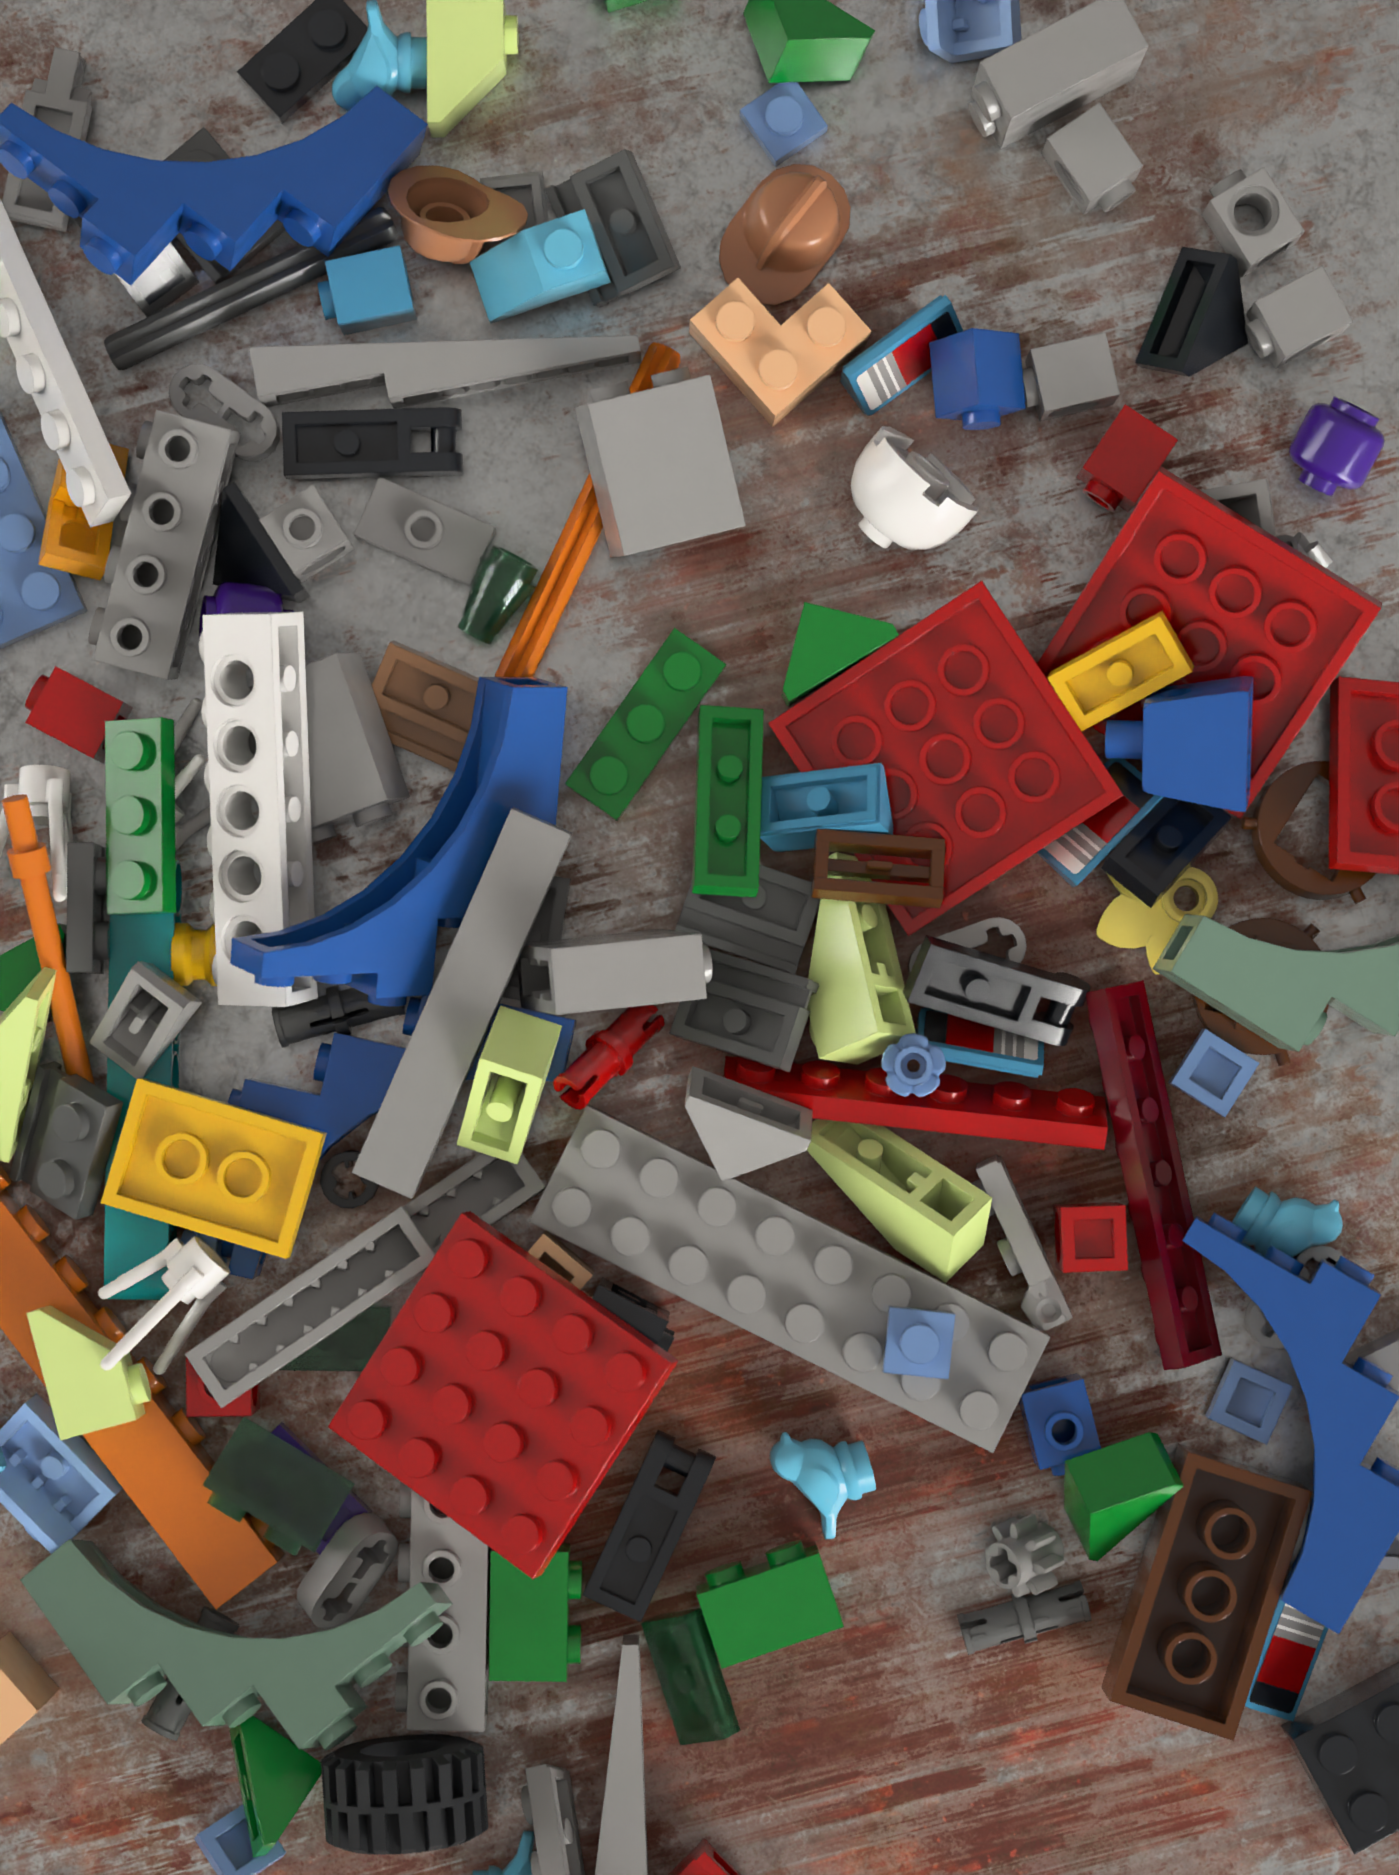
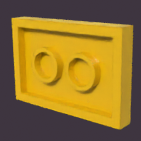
[101,1078,327,1259]

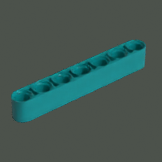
[104,859,182,1300]

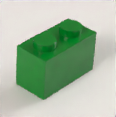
[696,1540,844,1669]
[489,1543,582,1682]

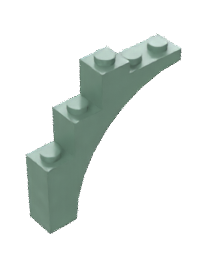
[1153,914,1399,1052]
[20,1539,453,1751]

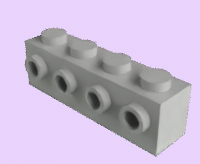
[88,409,241,680]
[395,1481,491,1732]

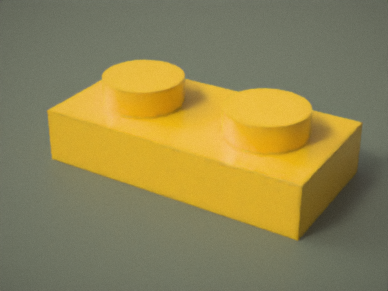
[1047,611,1194,731]

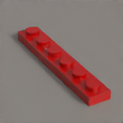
[723,1056,1108,1150]

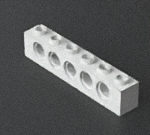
[199,612,318,1007]

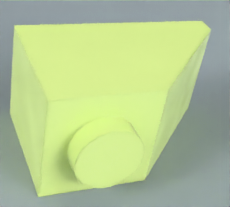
[426,0,519,138]
[456,1005,562,1165]
[26,1305,151,1440]

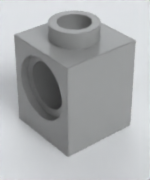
[1041,102,1143,215]
[1201,167,1305,278]
[1245,265,1353,369]
[1022,332,1120,422]
[259,485,355,583]

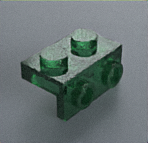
[202,1417,354,1556]

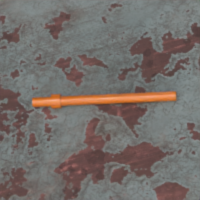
[2,794,95,1085]

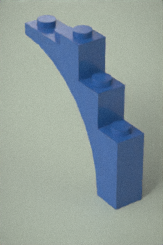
[0,86,428,285]
[230,677,568,1007]
[221,995,577,1279]
[1183,1212,1399,1634]

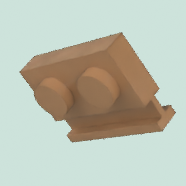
[372,640,479,772]

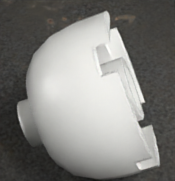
[851,426,979,550]

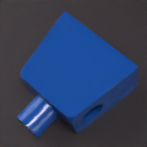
[1105,676,1254,812]

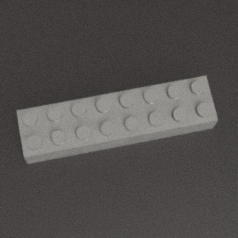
[529,1104,1050,1453]

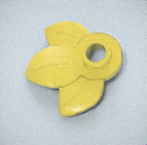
[1096,867,1218,975]

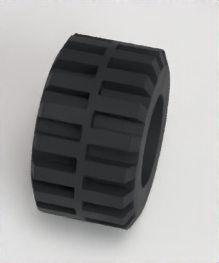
[321,1734,488,1855]

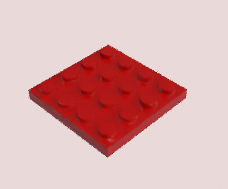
[1037,466,1382,819]
[768,580,1124,936]
[328,1211,679,1579]

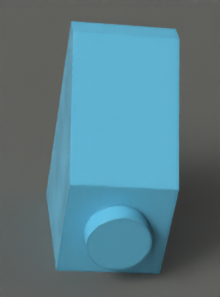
[470,209,611,324]

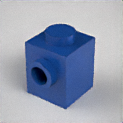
[929,328,1026,430]
[1019,1373,1101,1476]

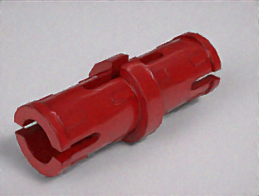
[553,1005,665,1110]

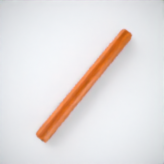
[495,342,680,677]

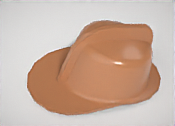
[719,164,851,305]
[387,165,528,264]

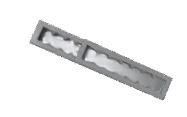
[248,335,642,409]
[352,807,573,1199]
[185,1153,546,1408]
[595,1634,648,1875]

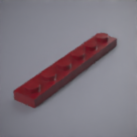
[1086,980,1222,1370]

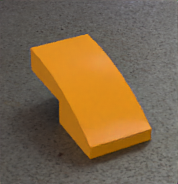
[38,444,129,581]

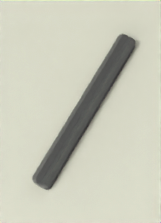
[104,207,398,370]

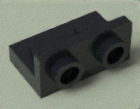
[591,1277,675,1352]

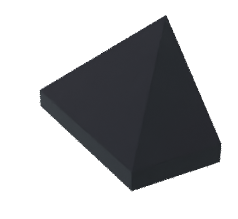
[1135,247,1248,377]
[212,482,310,603]

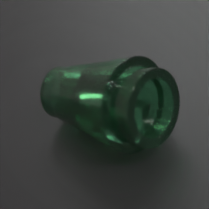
[457,545,539,645]

